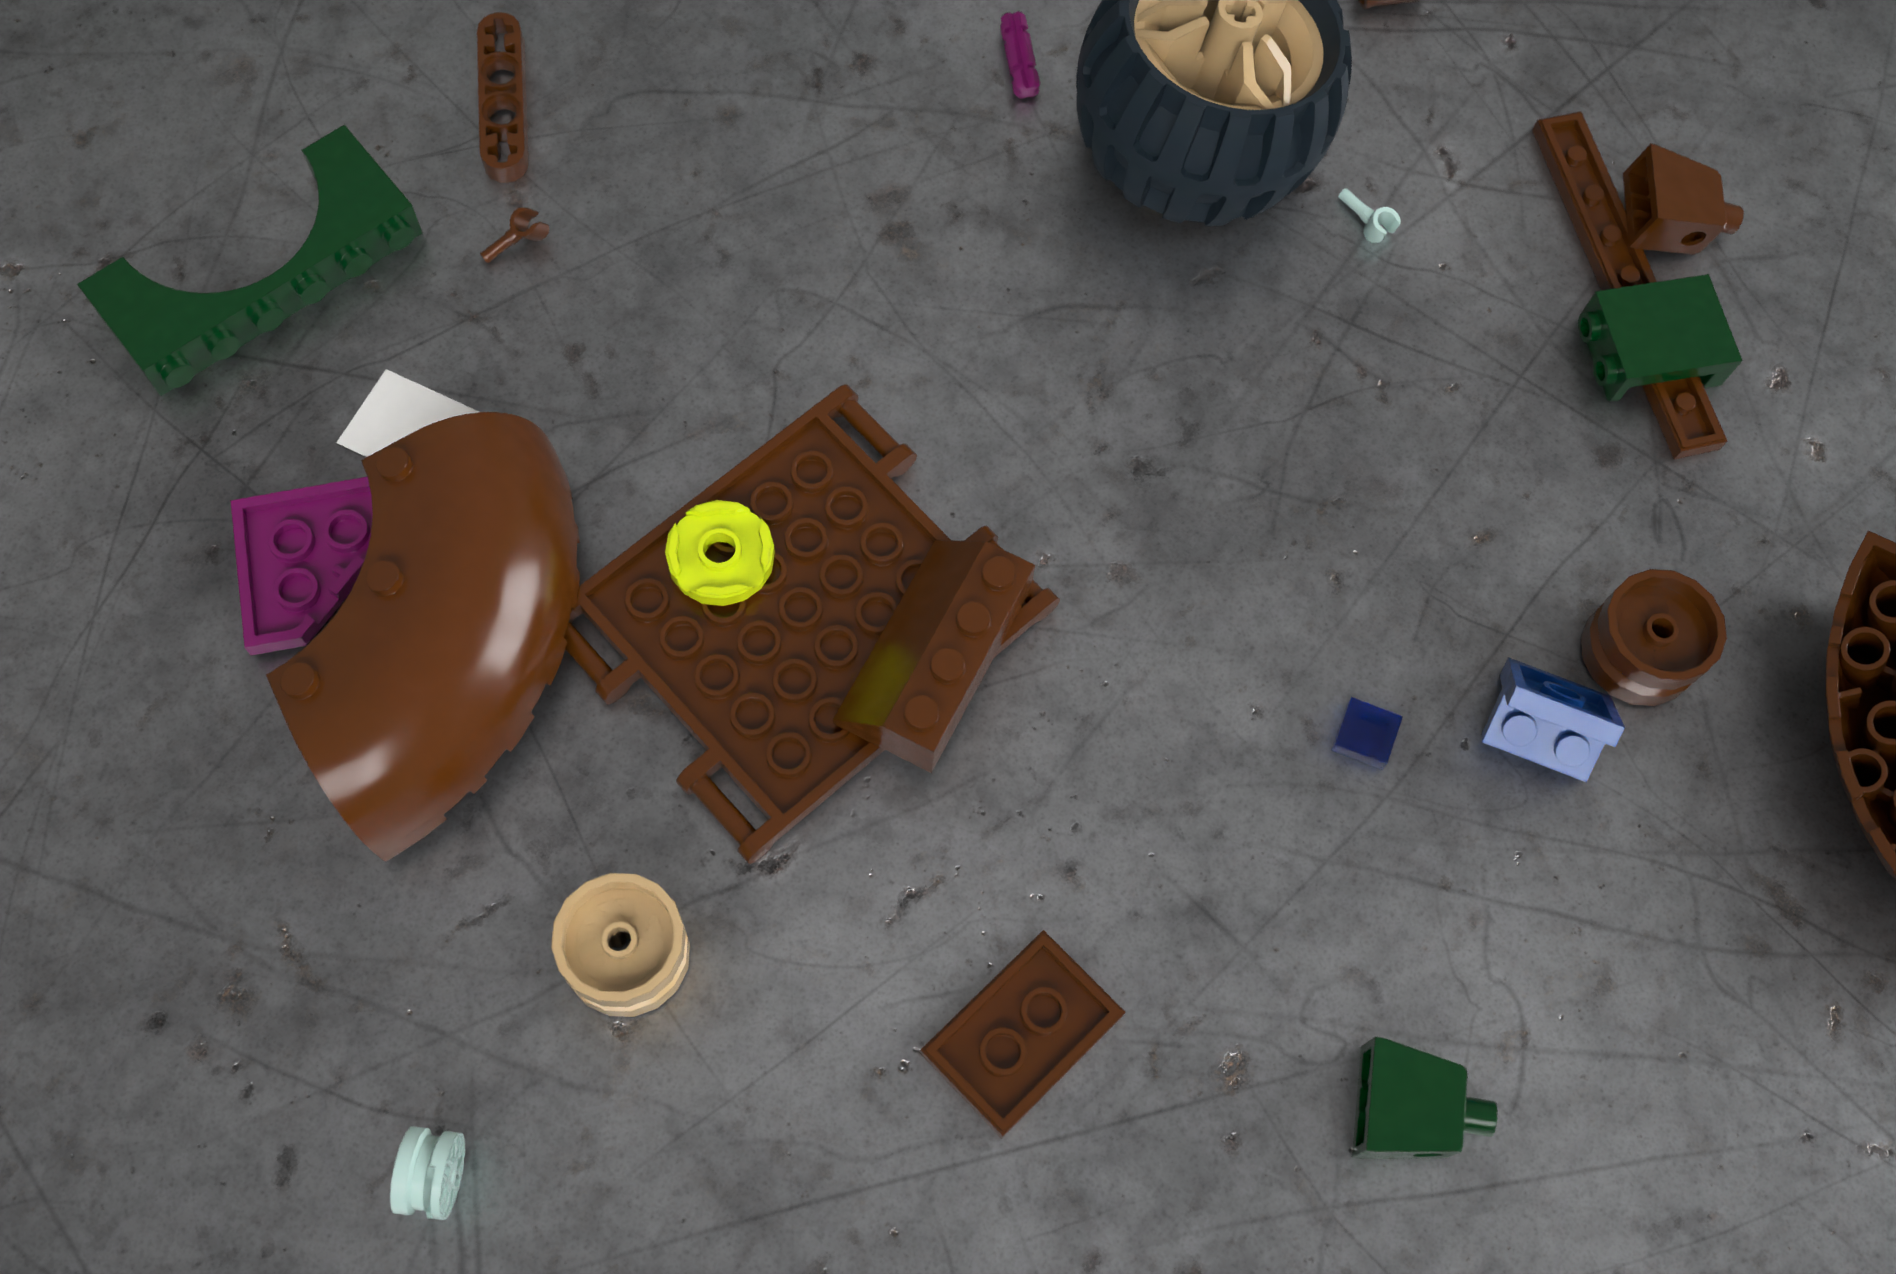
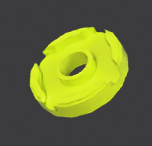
[665,500,775,606]

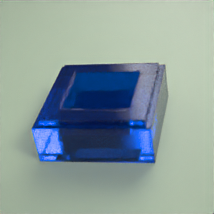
[1331,697,1403,770]

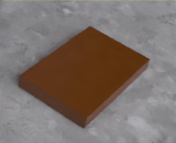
[920,930,1126,1139]

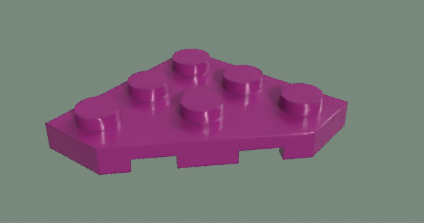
[230,477,373,656]

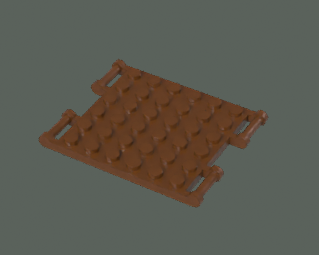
[564,384,1060,864]

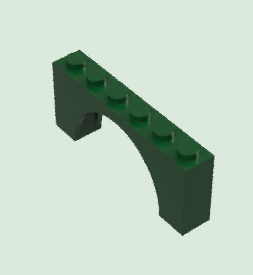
[77,124,423,396]

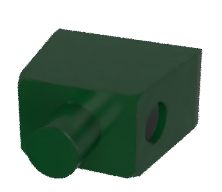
[1352,1036,1498,1159]

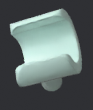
[1338,188,1401,243]

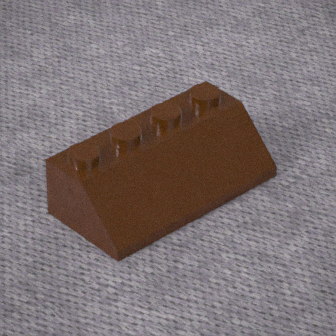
[833,540,1035,773]

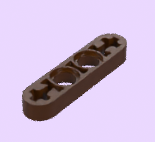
[477,12,529,183]

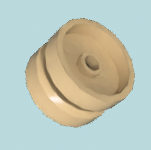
[551,873,690,1017]

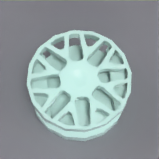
[390,1126,465,1220]

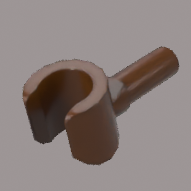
[480,208,550,263]

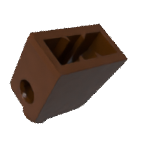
[1623,143,1744,255]

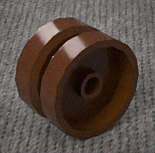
[1581,569,1727,706]

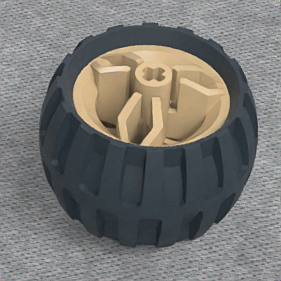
[1076,0,1352,226]

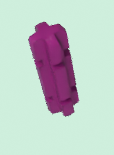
[1000,11,1040,99]

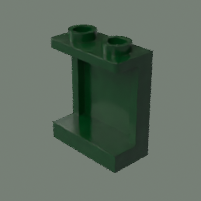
[1578,274,1743,402]

